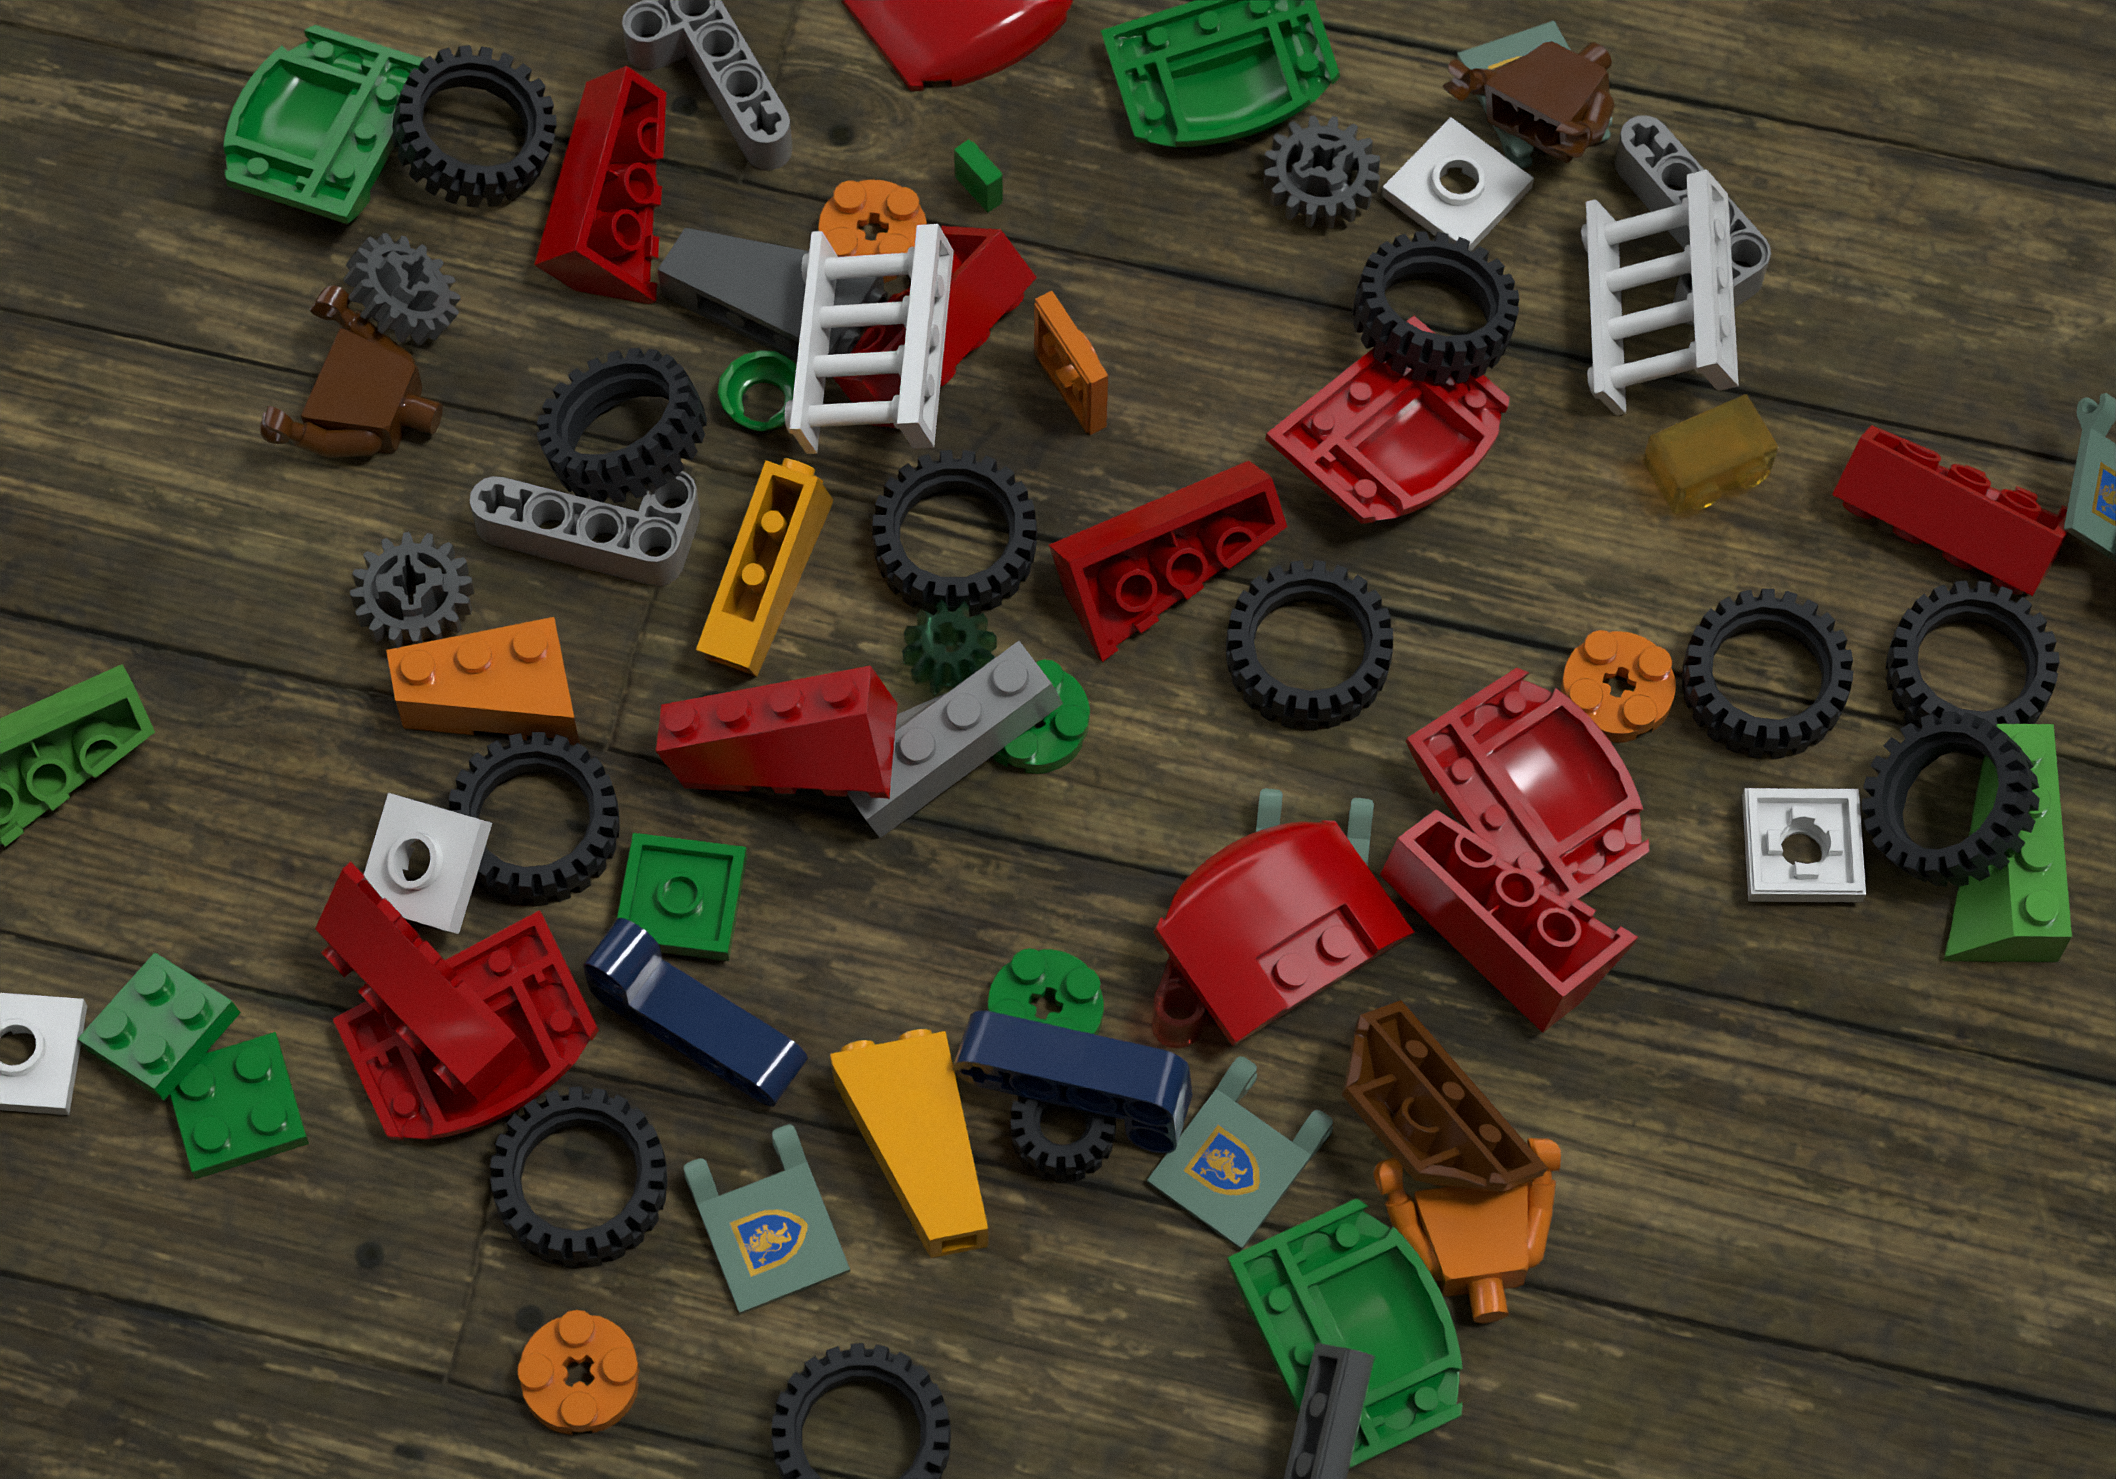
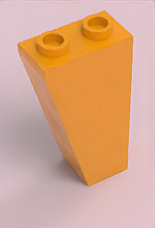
[696,458,834,677]
[830,1029,989,1258]

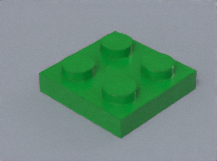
[617,833,747,961]
[78,952,241,1101]
[170,1032,309,1179]

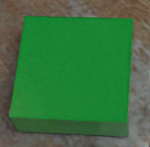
[954,139,1003,213]

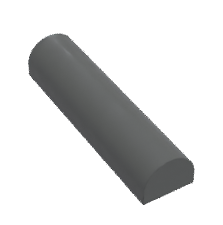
[1284,1343,1375,1479]

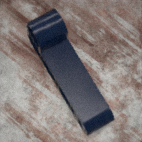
[583,918,808,1107]
[953,1011,1193,1154]

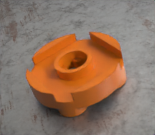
[819,180,926,283]
[1561,630,1676,743]
[517,1310,640,1435]

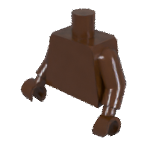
[1442,42,1615,164]
[260,285,443,458]

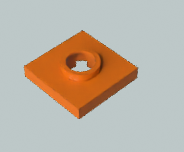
[1034,291,1108,435]

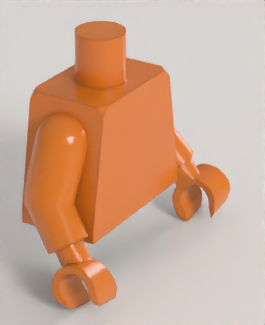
[1373,1138,1561,1323]

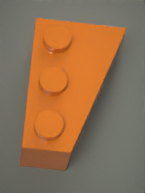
[386,617,580,745]

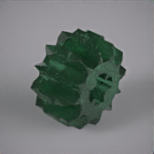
[902,599,997,697]

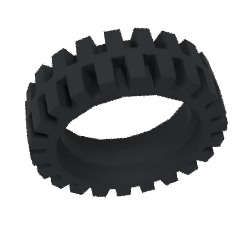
[392,45,557,208]
[1352,231,1519,384]
[537,348,707,503]
[872,450,1037,618]
[1226,560,1393,730]
[1885,581,2060,751]
[1682,588,1854,759]
[1862,711,2040,887]
[448,732,620,906]
[490,1086,668,1268]
[772,1343,951,1479]

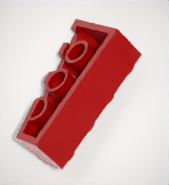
[534,66,667,304]
[833,226,1037,428]
[1832,425,2069,596]
[1049,460,1287,662]
[656,666,898,799]
[1380,809,1638,1033]
[315,861,531,1102]

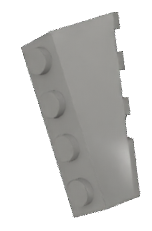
[847,641,1063,838]

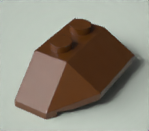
[1342,1000,1548,1192]

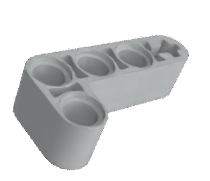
[622,0,792,170]
[1615,115,1771,326]
[470,471,700,586]

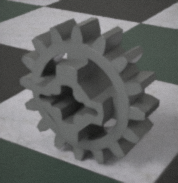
[1263,115,1380,229]
[344,233,461,345]
[350,532,475,649]

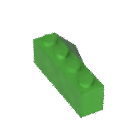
[0,664,155,847]
[1943,724,2072,962]

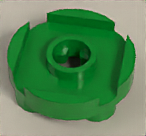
[991,659,1090,774]
[988,948,1104,1035]

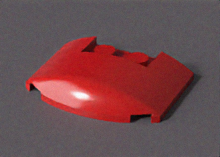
[841,0,1074,91]
[1265,316,1510,524]
[1405,668,1650,903]
[1153,820,1414,1046]
[333,910,599,1140]

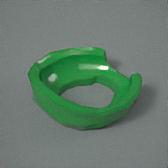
[717,350,797,431]

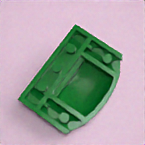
[1100,0,1340,147]
[224,25,424,224]
[1227,1198,1463,1469]

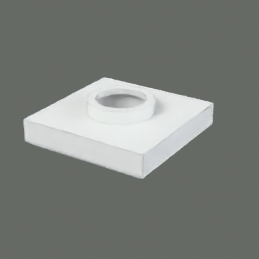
[1382,117,1534,251]
[1742,788,1866,902]
[364,793,492,934]
[0,993,87,1115]

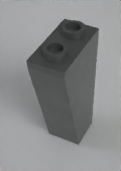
[658,228,888,379]

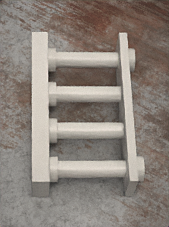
[1581,170,1739,416]
[785,224,954,454]

